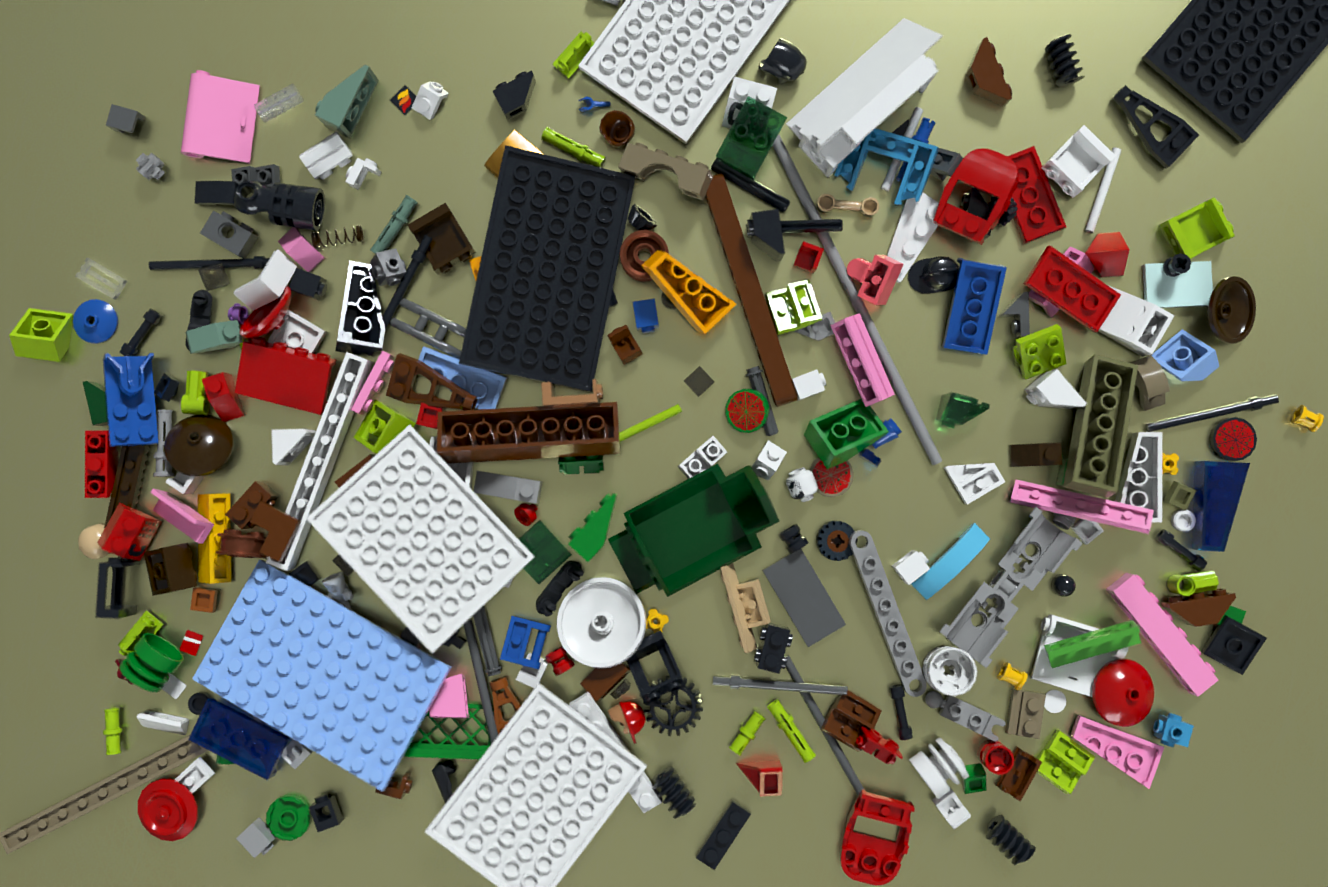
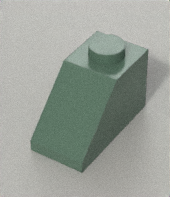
[185,320,243,354]

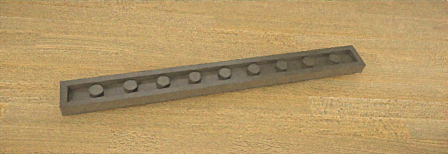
[0,730,210,854]

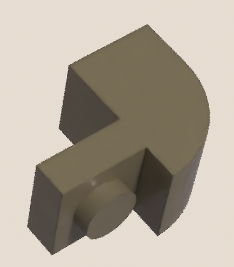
[1130,355,1170,411]

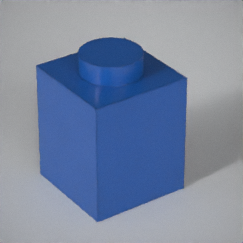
[633,298,659,333]

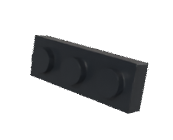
[696,800,751,870]

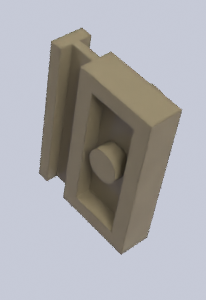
[1005,689,1046,739]

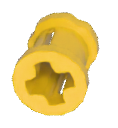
[1291,405,1324,432]
[997,662,1028,690]

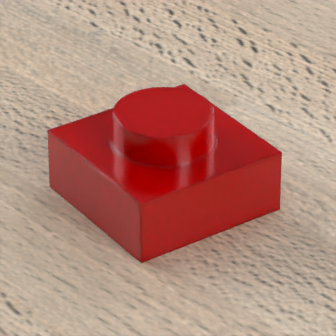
[416,403,444,429]

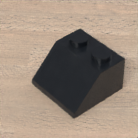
[746,209,785,261]

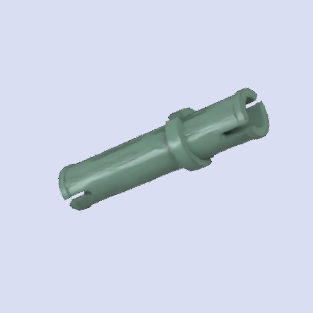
[370,195,418,254]

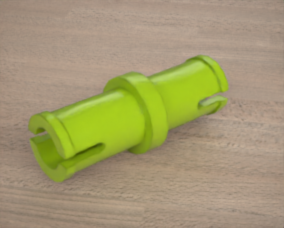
[103,708,122,755]
[729,711,766,756]

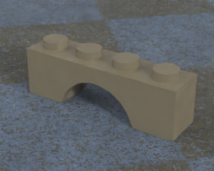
[618,142,713,200]

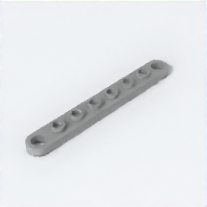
[849,530,927,697]

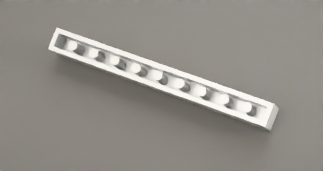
[266,352,373,571]

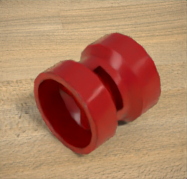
[545,646,575,676]

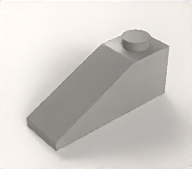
[473,471,543,504]

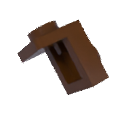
[607,325,643,365]

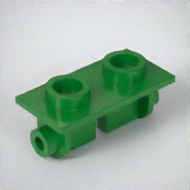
[558,455,604,475]

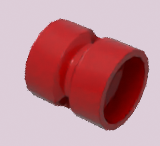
[977,739,1014,775]

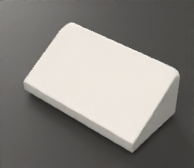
[137,710,189,735]

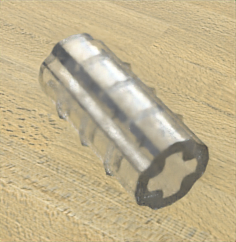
[254,84,304,122]

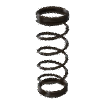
[311,224,364,249]

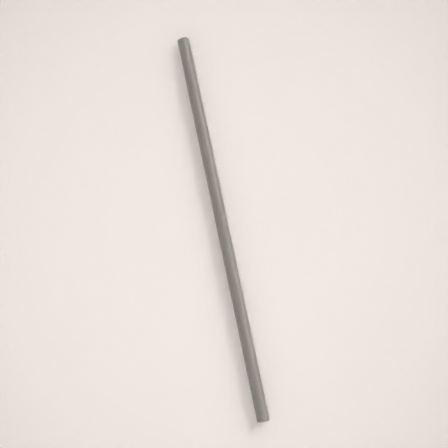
[766,126,943,465]

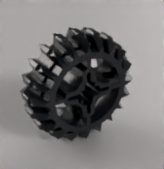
[643,675,703,736]

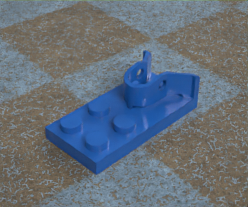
[942,258,1007,355]
[103,353,158,447]

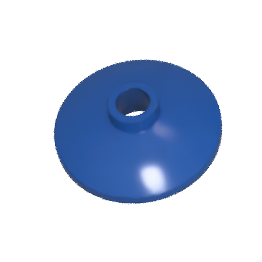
[73,299,118,343]

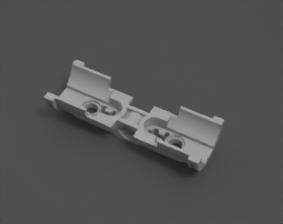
[939,507,1082,668]

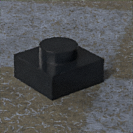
[154,373,180,402]

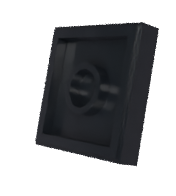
[1201,615,1267,675]

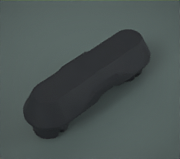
[185,290,212,351]
[536,561,584,617]
[432,760,456,804]

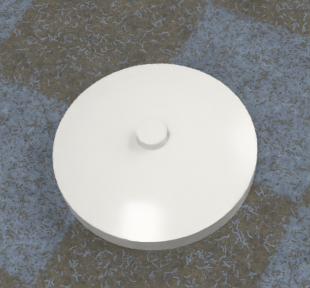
[557,577,646,668]

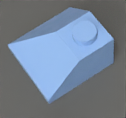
[1151,329,1219,381]

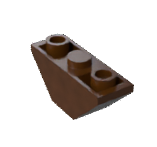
[966,37,1012,106]
[1161,588,1236,627]

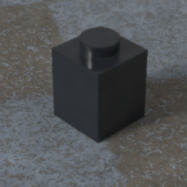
[289,268,327,300]

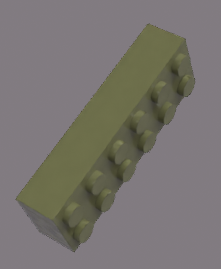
[1063,354,1138,498]

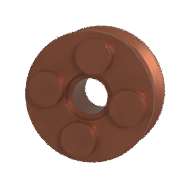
[620,230,669,282]
[215,529,267,559]

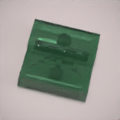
[518,520,572,584]

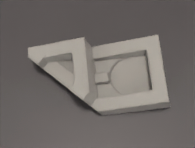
[795,312,835,341]

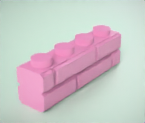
[830,313,895,407]

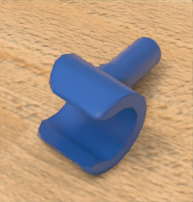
[578,96,611,112]

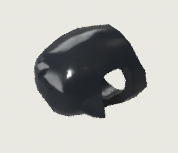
[758,38,807,84]

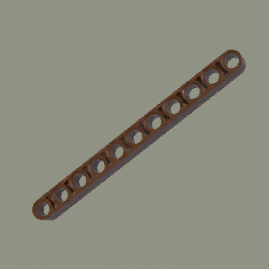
[705,173,798,407]

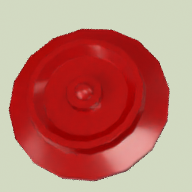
[138,779,198,841]

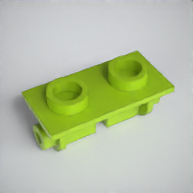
[552,31,594,78]
[118,610,164,656]

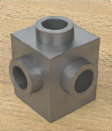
[370,248,406,286]

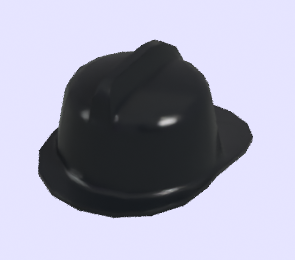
[908,256,959,294]

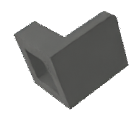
[106,104,145,133]

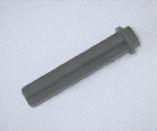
[746,366,778,436]
[473,605,502,676]

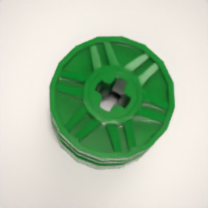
[119,633,184,693]

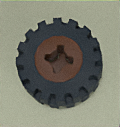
[816,521,858,561]

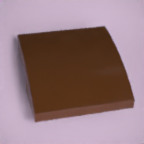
[820,690,882,752]

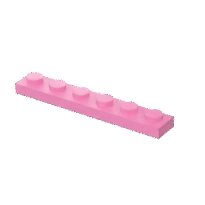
[1010,480,1154,534]

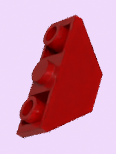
[85,431,119,498]

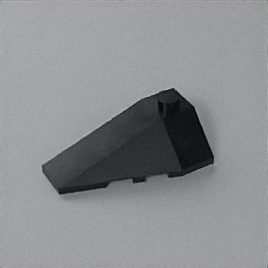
[335,261,385,355]

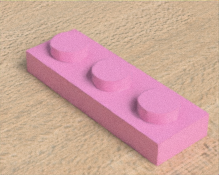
[351,351,394,415]

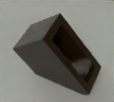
[1009,443,1062,467]

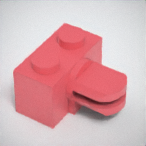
[847,255,904,305]

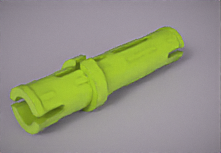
[541,127,606,168]
[767,699,816,763]

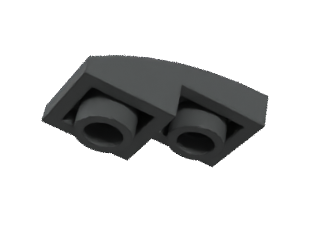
[231,164,280,187]

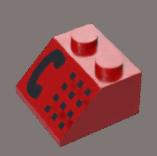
[97,502,162,561]

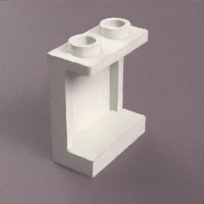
[1041,125,1116,198]

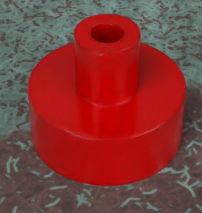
[514,503,538,526]

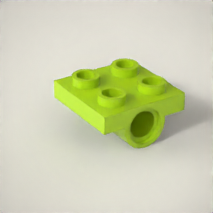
[1013,324,1067,380]

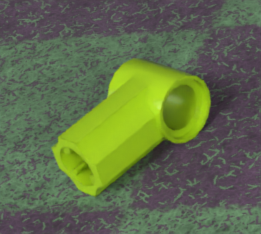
[181,371,210,415]
[1167,570,1219,596]

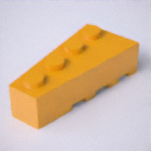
[641,250,737,334]

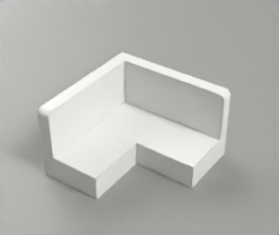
[233,250,297,311]

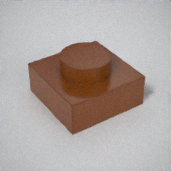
[190,587,218,613]

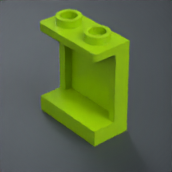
[1160,197,1235,259]

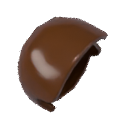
[599,110,635,147]

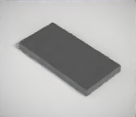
[762,549,846,647]

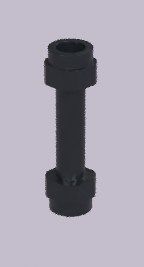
[120,308,162,356]
[1155,529,1207,572]
[889,684,913,740]

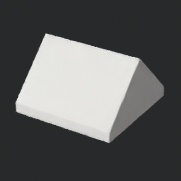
[272,429,316,466]

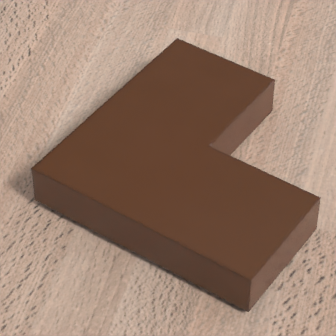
[250,501,301,562]

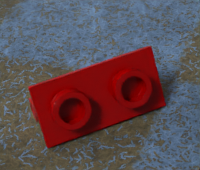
[856,726,903,765]

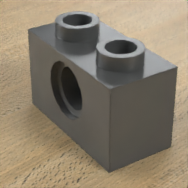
[200,210,258,259]

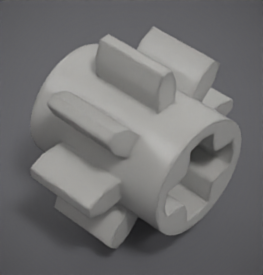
[136,153,165,180]

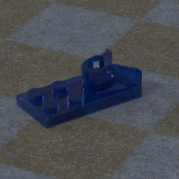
[188,698,293,780]

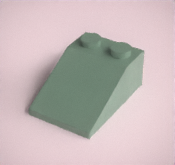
[315,65,379,138]

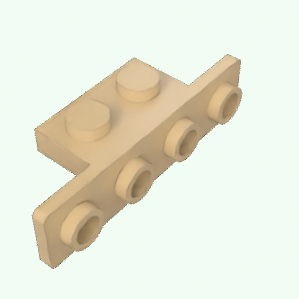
[721,563,771,653]

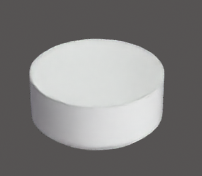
[1171,509,1196,532]

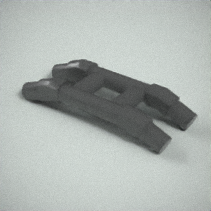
[390,298,466,359]

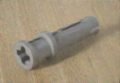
[153,410,175,477]

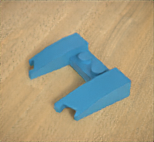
[835,128,939,205]

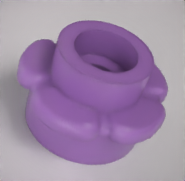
[228,303,248,325]

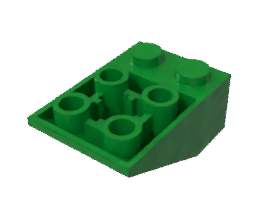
[568,493,618,562]

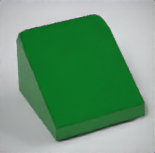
[961,763,987,794]

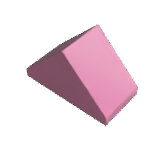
[278,227,325,273]

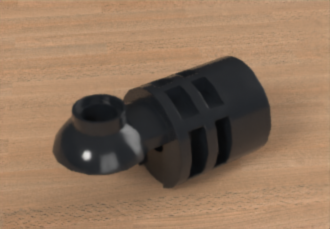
[233,181,325,231]

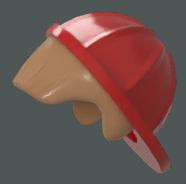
[608,701,646,744]

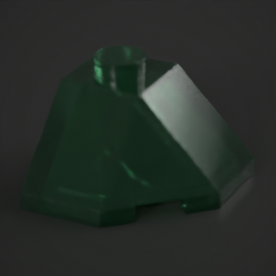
[936,392,990,429]

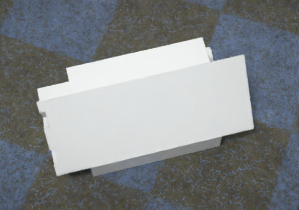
[786,18,943,178]

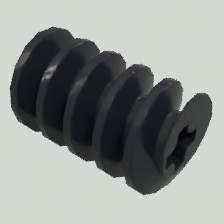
[1045,34,1085,86]
[652,766,696,819]
[986,815,1036,865]

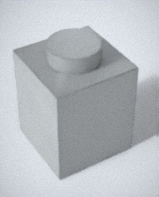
[236,817,276,858]

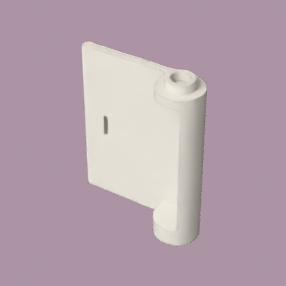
[1030,614,1129,697]

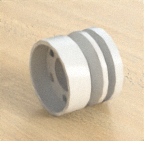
[922,646,977,696]
[909,737,969,799]

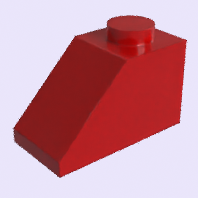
[202,372,245,422]

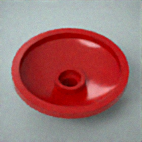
[239,286,292,338]
[1092,659,1154,727]

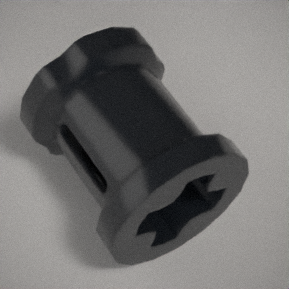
[1163,254,1191,277]

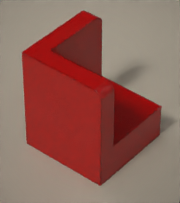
[793,241,824,274]

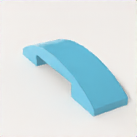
[911,523,990,600]

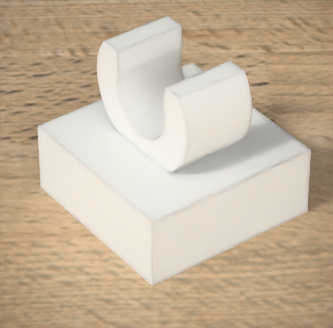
[279,739,313,769]

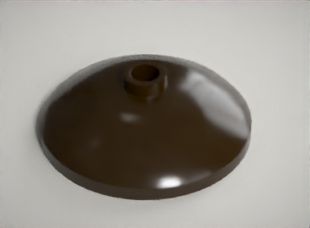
[1207,276,1256,344]
[164,415,234,476]

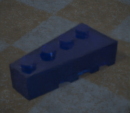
[1192,461,1250,552]

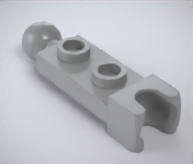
[925,691,1006,742]

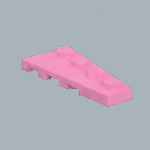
[1070,715,1164,789]

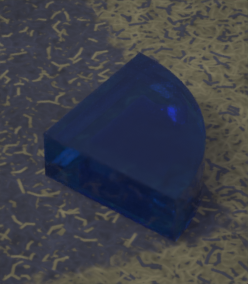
[859,449,882,468]

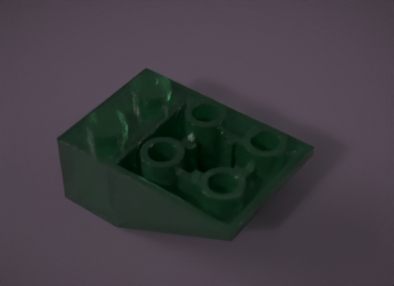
[716,96,787,180]

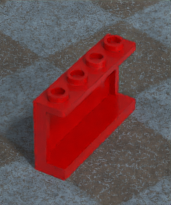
[235,337,337,415]

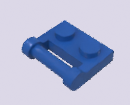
[500,616,551,669]

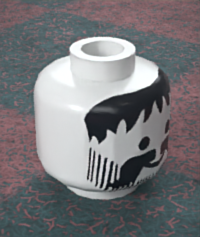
[786,467,818,502]

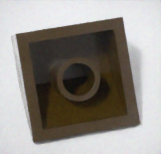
[144,543,197,596]

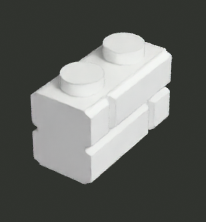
[299,131,353,180]

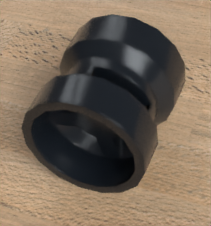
[779,524,809,554]

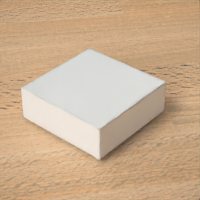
[1071,519,1104,545]

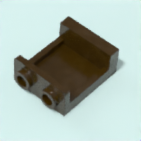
[407,203,475,274]

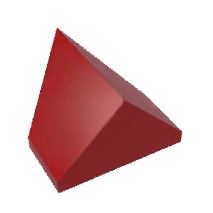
[1085,232,1130,278]
[736,760,783,797]

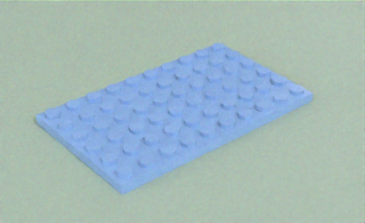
[192,560,452,791]

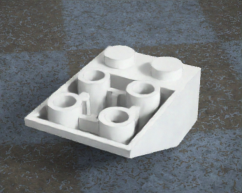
[1098,285,1174,357]

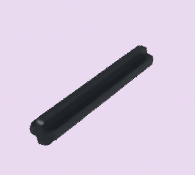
[711,158,790,212]

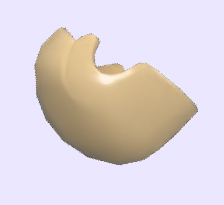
[78,523,110,560]

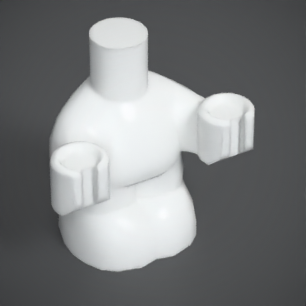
[322,572,354,609]

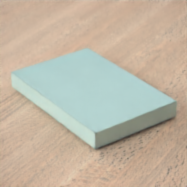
[1142,261,1213,308]

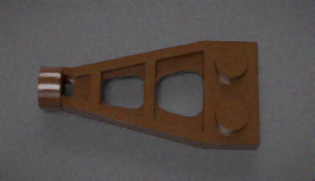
[386,353,478,411]

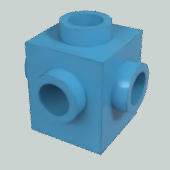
[1153,713,1194,747]

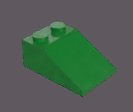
[804,398,889,469]

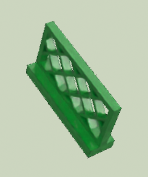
[403,704,494,760]

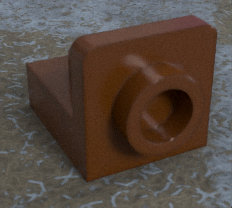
[375,772,413,799]

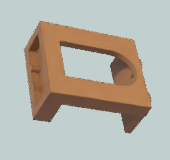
[542,379,603,406]

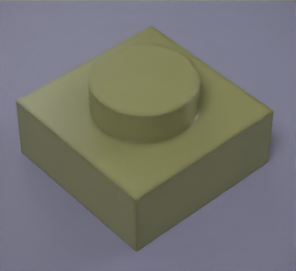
[1164,481,1197,510]

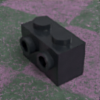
[754,623,793,674]

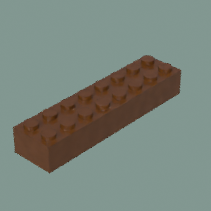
[437,402,620,464]

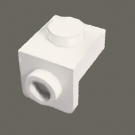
[412,82,448,120]
[345,158,382,190]
[751,440,787,480]
[932,787,971,829]

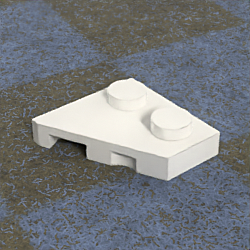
[944,463,1005,504]

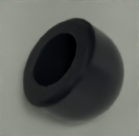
[1051,574,1076,597]

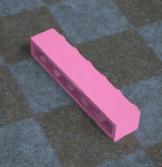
[1106,573,1218,697]

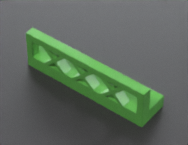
[1044,620,1141,668]

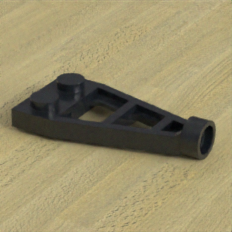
[1112,85,1199,168]

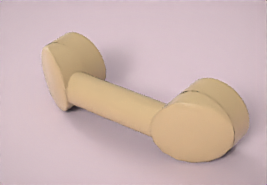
[817,194,879,216]

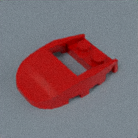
[933,148,1019,245]
[841,789,915,885]

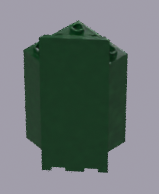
[608,464,780,597]

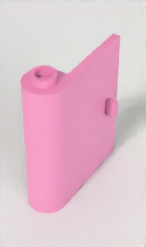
[181,70,260,164]

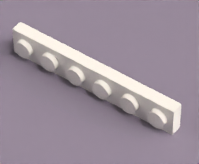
[569,692,663,813]

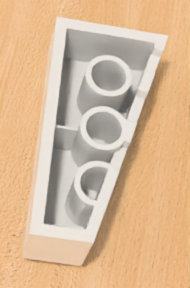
[1115,432,1162,522]

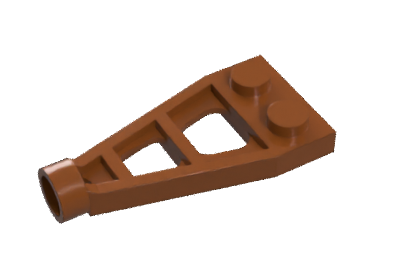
[489,676,521,735]

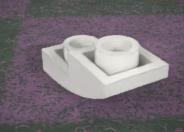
[677,436,727,479]

